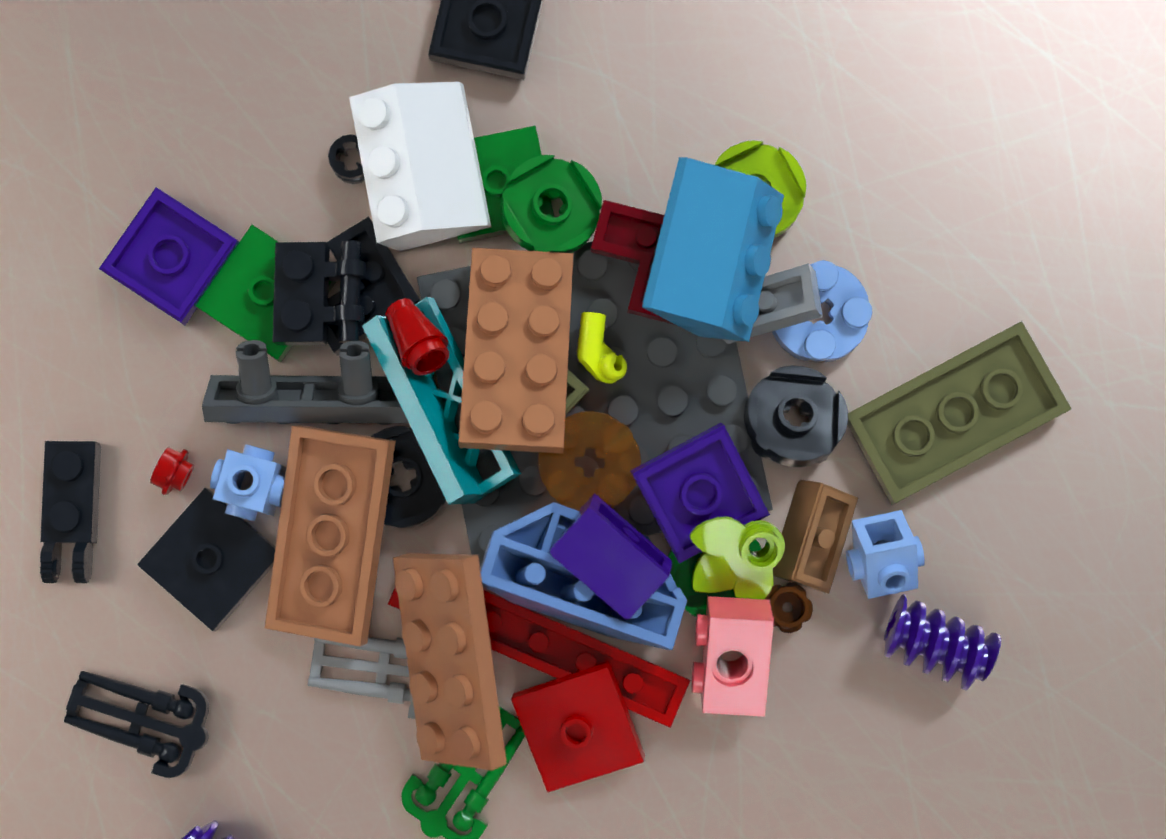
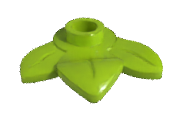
[689,516,785,599]

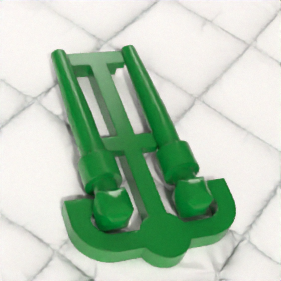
[401,706,525,839]

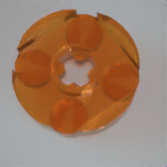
[538,411,641,511]

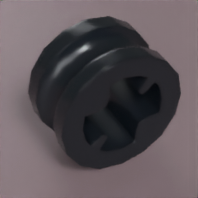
[328,134,365,184]

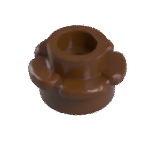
[765,582,813,633]

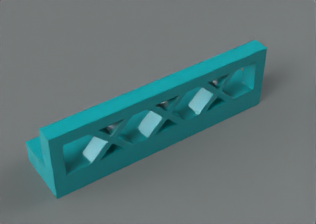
[362,297,521,505]

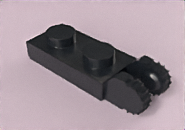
[40,441,101,583]

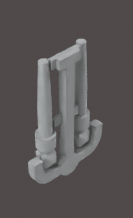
[308,637,415,719]

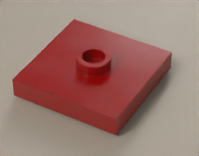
[511,662,645,793]

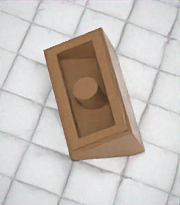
[773,480,858,594]

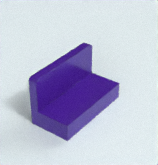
[550,493,672,619]

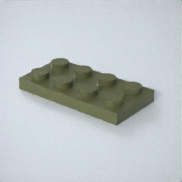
[848,321,1072,505]

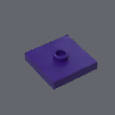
[99,187,239,325]
[630,423,770,563]

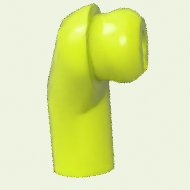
[577,312,627,384]

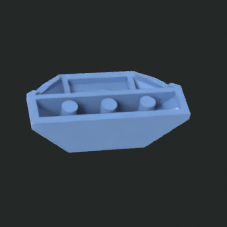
[480,502,687,650]

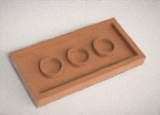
[459,248,574,454]
[265,425,395,646]
[393,553,507,771]

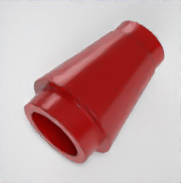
[385,298,449,375]

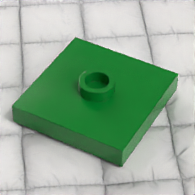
[457,125,555,243]
[196,225,336,363]

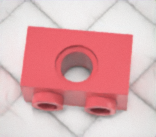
[691,596,774,717]

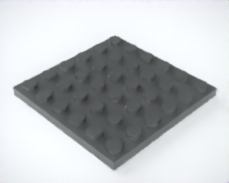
[417,241,773,567]

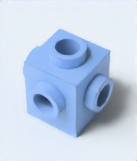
[210,444,286,521]
[846,510,925,599]

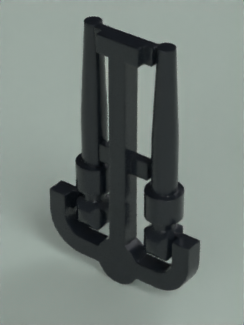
[64,671,209,778]

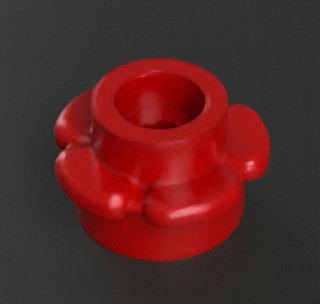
[150,447,195,495]

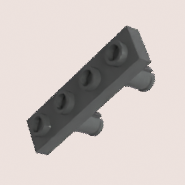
[202,340,408,425]

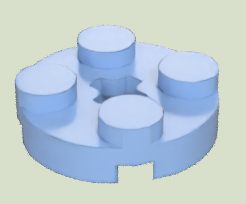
[772,260,872,362]

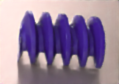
[884,595,1001,691]

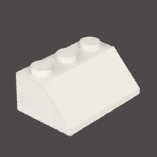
[349,82,491,252]

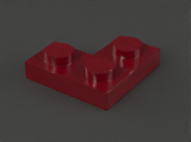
[591,200,675,325]

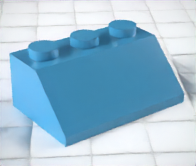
[642,157,784,342]

